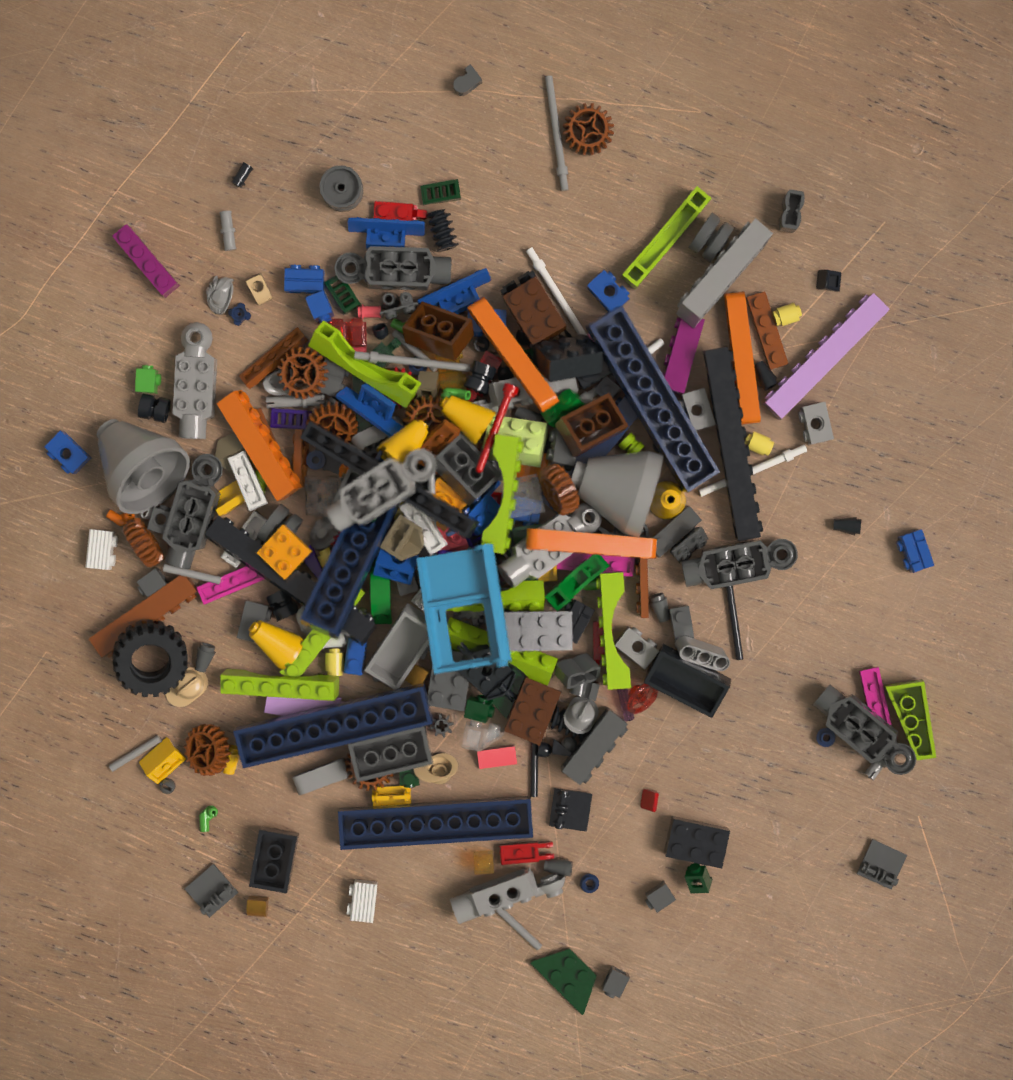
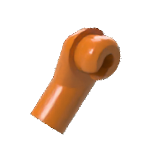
[106,509,135,526]

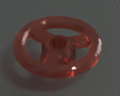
[627,683,658,714]

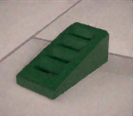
[420,179,461,205]
[325,276,361,315]

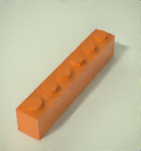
[217,390,302,501]

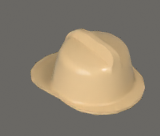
[165,667,208,707]
[414,753,458,784]

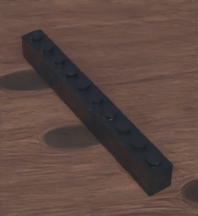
[703,347,763,541]
[300,421,480,538]
[205,516,376,647]

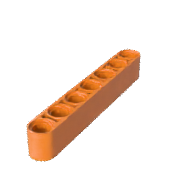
[724,291,761,425]
[467,297,559,413]
[526,529,657,559]

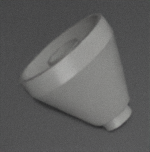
[97,419,190,514]
[572,451,663,538]

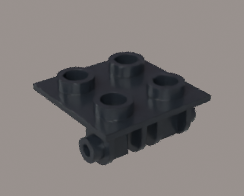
[549,788,592,832]

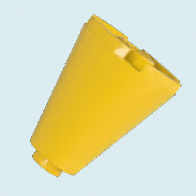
[440,395,496,445]
[376,420,429,463]
[650,481,686,519]
[249,620,304,670]

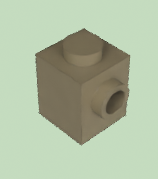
[417,371,440,401]

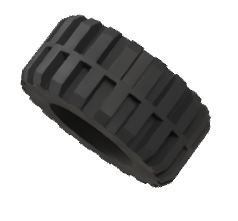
[113,620,188,697]

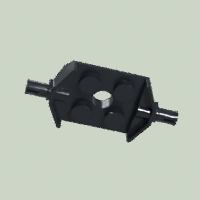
[457,642,517,702]

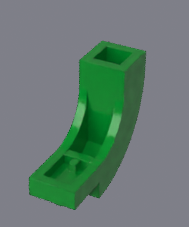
[545,554,610,611]
[370,556,392,624]

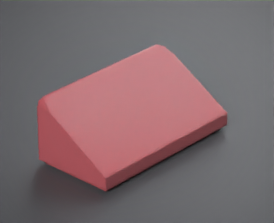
[477,745,517,769]

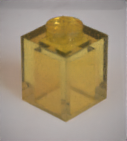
[473,850,494,875]

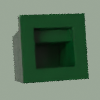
[400,769,420,788]
[684,863,713,894]

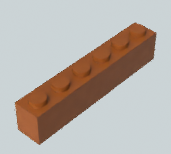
[89,575,198,658]

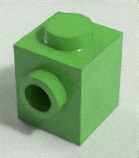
[135,365,161,394]

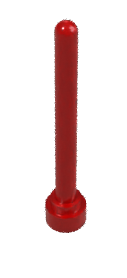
[476,383,519,473]

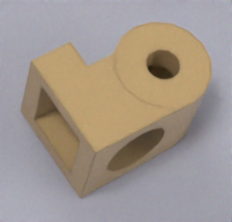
[245,273,273,305]

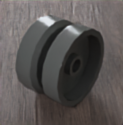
[320,165,364,212]
[688,212,735,263]
[256,504,303,543]

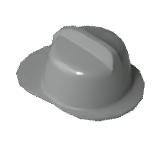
[563,696,599,734]

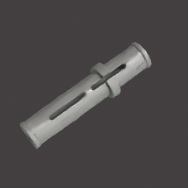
[266,393,325,409]

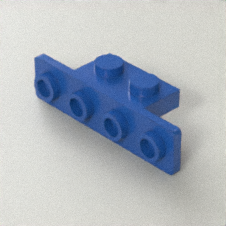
[348,217,425,249]
[417,268,491,314]
[335,383,404,437]
[445,480,501,537]

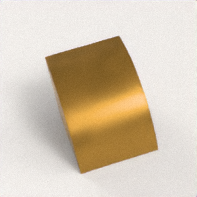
[405,663,429,685]
[247,896,269,917]

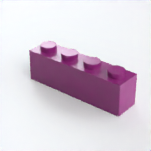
[112,224,180,298]
[662,317,705,395]

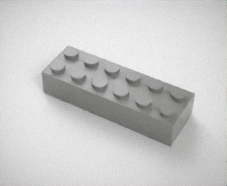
[676,218,773,329]

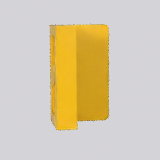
[216,481,245,516]
[139,737,186,784]

